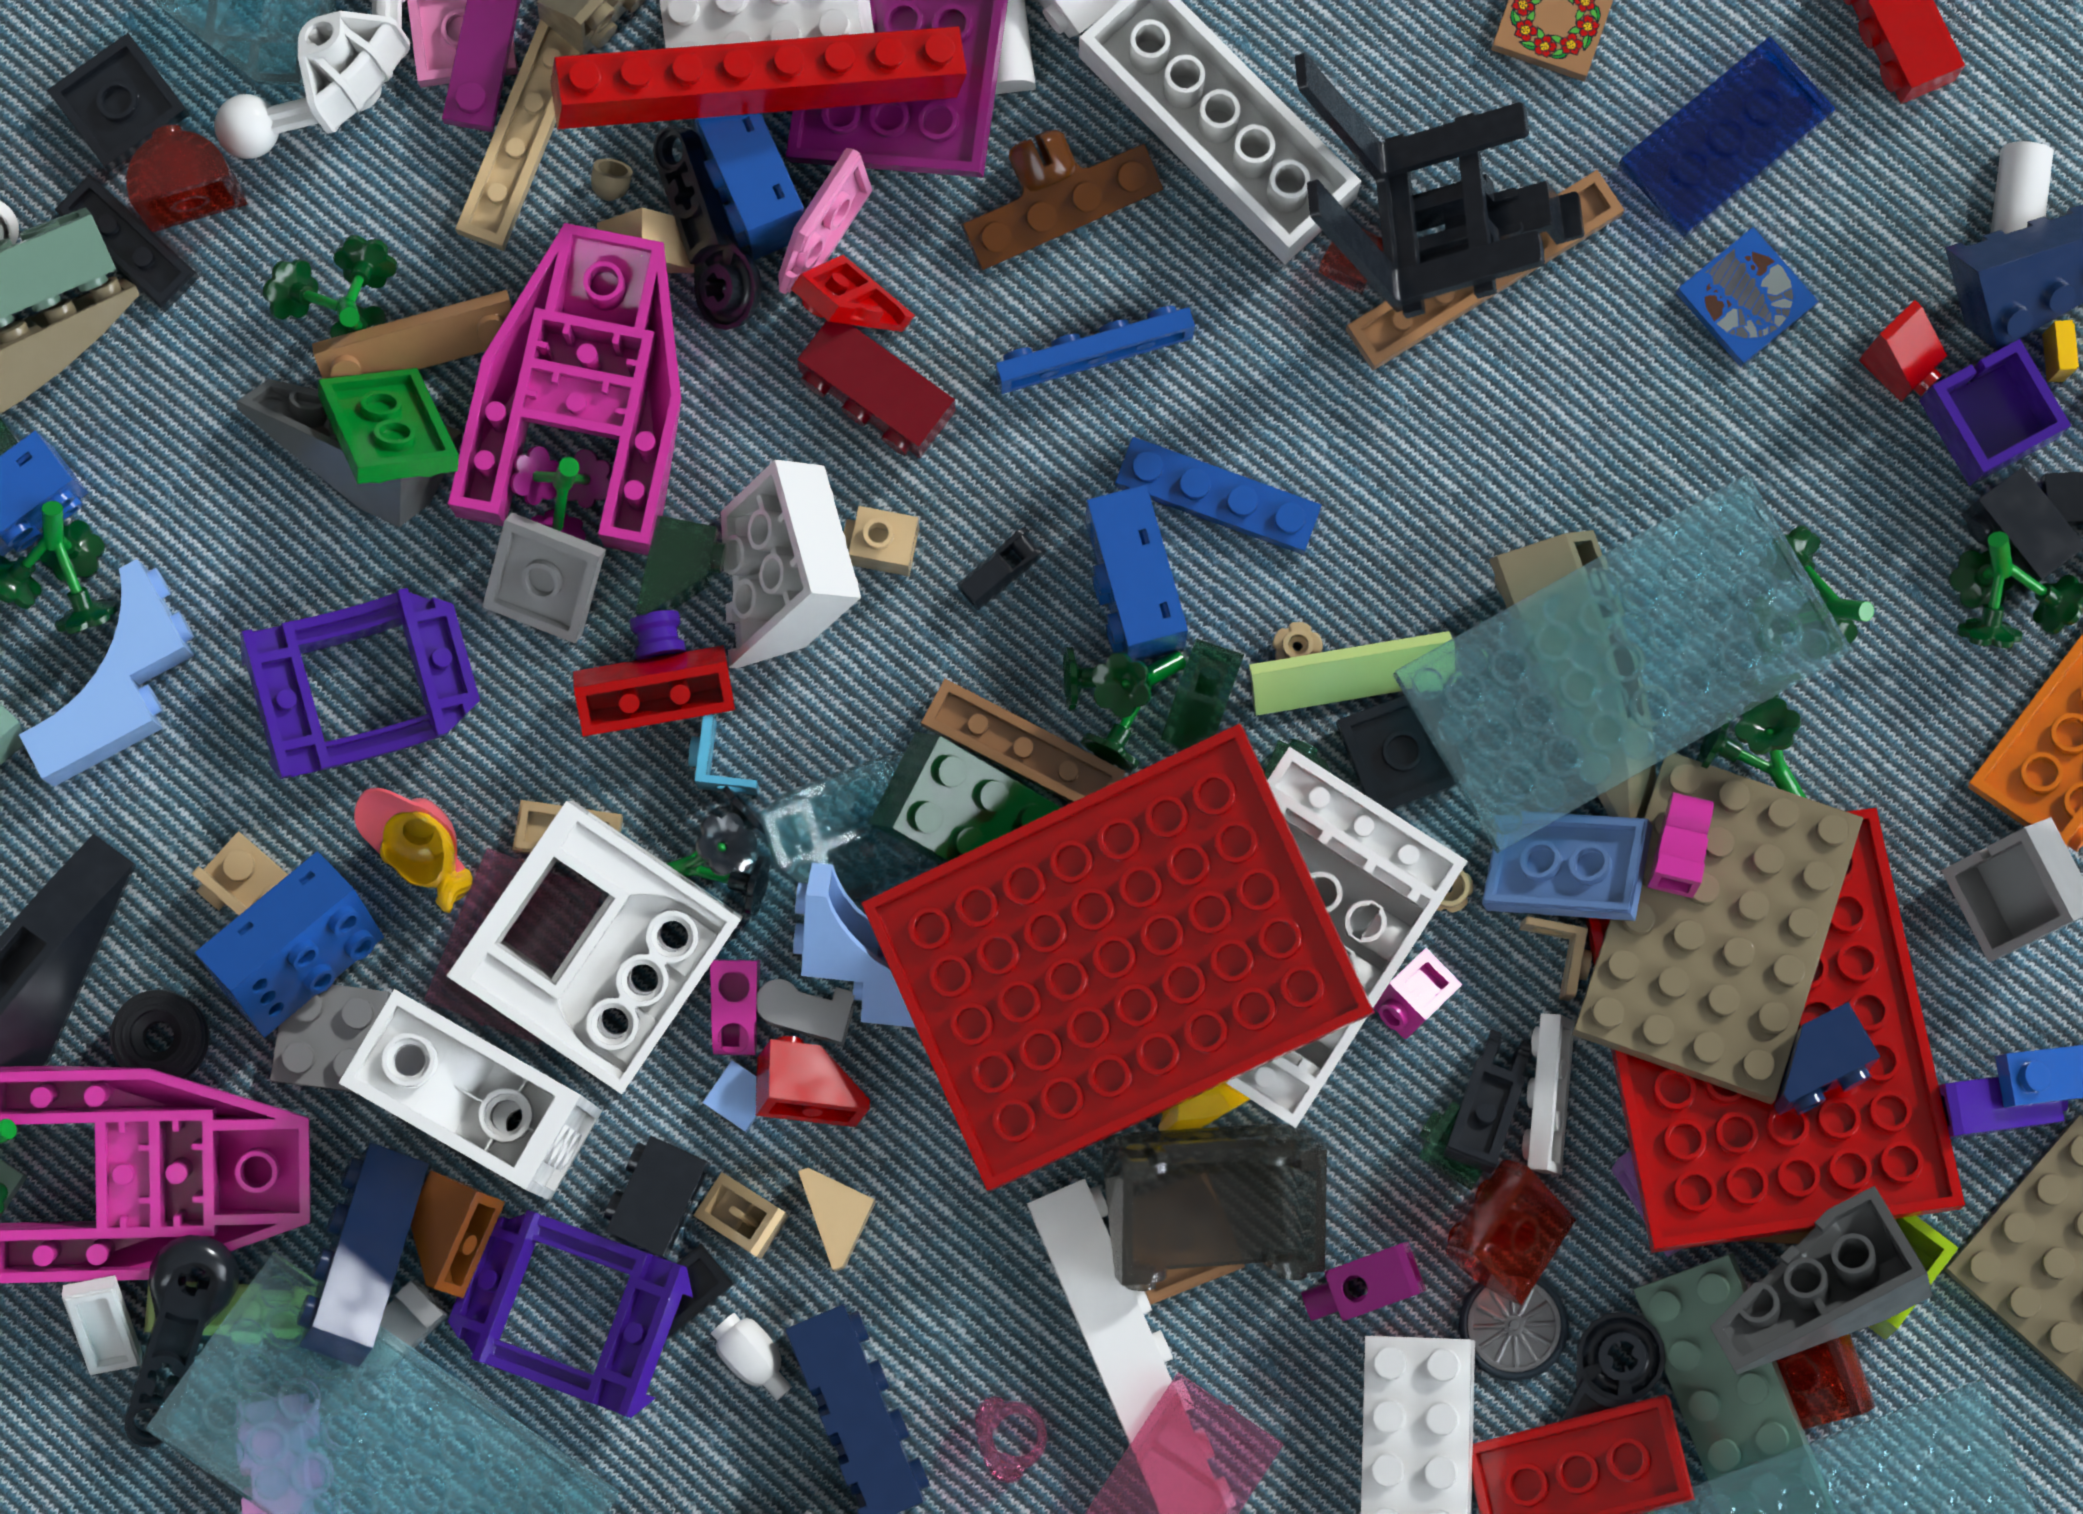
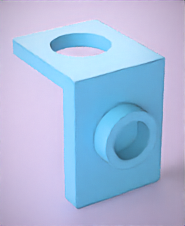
[688,714,760,795]

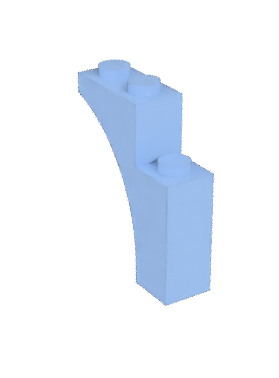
[19,559,194,787]
[793,862,916,1028]

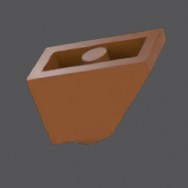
[411,1170,505,1298]

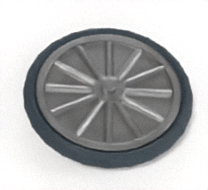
[1459,1270,1569,1381]

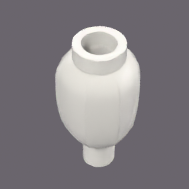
[711,1313,792,1401]

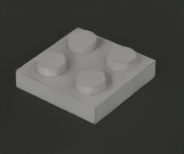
[482,513,606,643]
[270,984,391,1093]

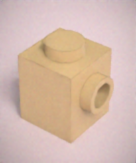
[844,506,919,577]

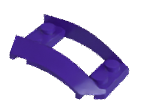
[240,588,480,779]
[448,1210,693,1418]

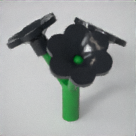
[666,785,771,916]

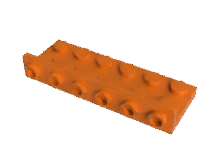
[1968,634,2083,852]

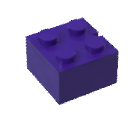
[1919,339,2071,487]

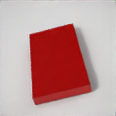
[1472,1394,1695,1514]

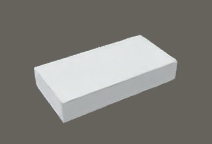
[62,1275,143,1375]

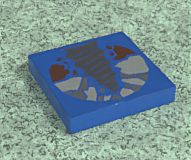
[1675,227,1819,368]

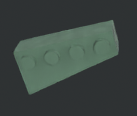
[0,207,116,328]

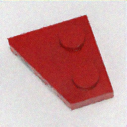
[791,255,915,332]

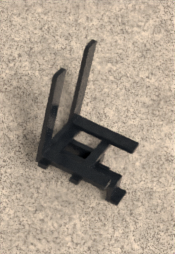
[1295,53,1585,319]

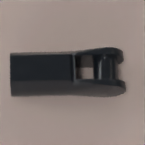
[956,527,1047,610]

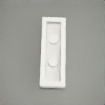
[1522,1013,1575,1175]

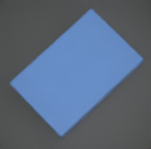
[1482,810,1653,921]

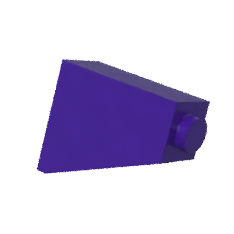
[1939,1077,2068,1139]

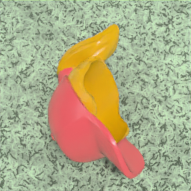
[354,788,473,913]

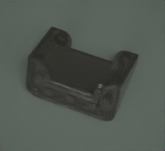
[1102,1124,1327,1291]

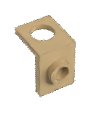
[1519,916,1592,1001]

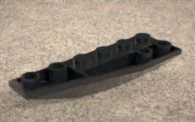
[0,834,136,1067]

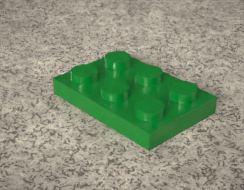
[318,368,459,484]

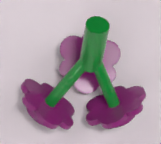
[510,446,611,541]

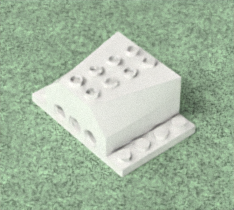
[1226,747,1468,1128]

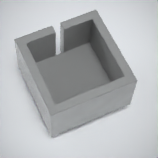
[1941,817,2083,962]

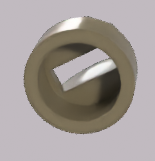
[591,159,633,201]

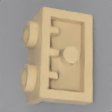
[191,831,289,915]

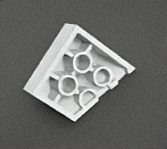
[721,460,861,668]

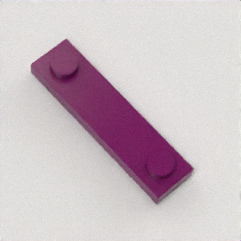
[442,0,521,132]

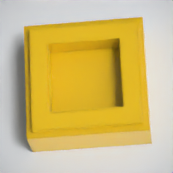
[2042,320,2079,382]

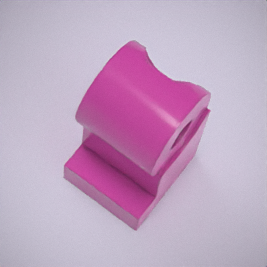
[1647,792,1714,898]
[710,959,760,1055]

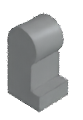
[757,979,857,1046]
[360,1280,450,1380]

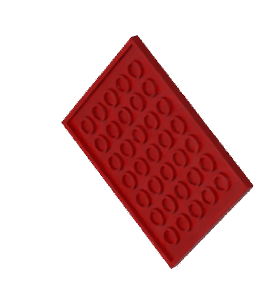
[861,723,1375,1191]
[1585,807,1965,1253]

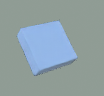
[703,1060,757,1133]

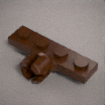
[961,130,1164,270]

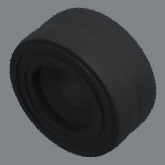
[110,989,209,1079]

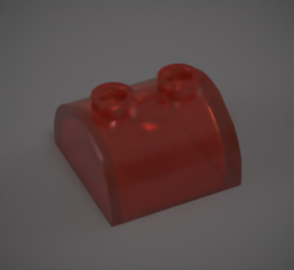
[126,125,248,232]
[1445,1160,1576,1305]
[1776,1333,1876,1429]

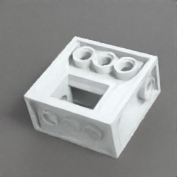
[447,800,743,1094]
[339,989,602,1201]

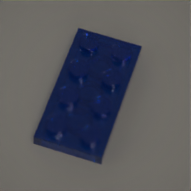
[1618,36,1836,238]

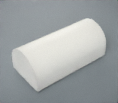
[995,0,1036,94]
[1990,141,2053,234]

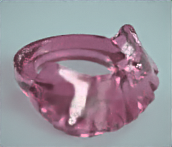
[975,1396,1047,1484]

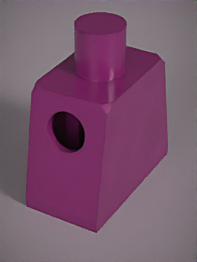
[1301,1241,1426,1321]

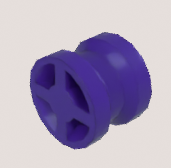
[629,610,686,660]

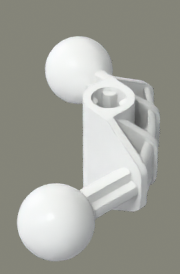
[214,0,410,159]

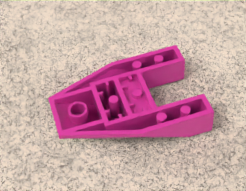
[448,223,682,557]
[0,1066,311,1283]

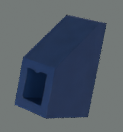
[1774,1002,1880,1115]

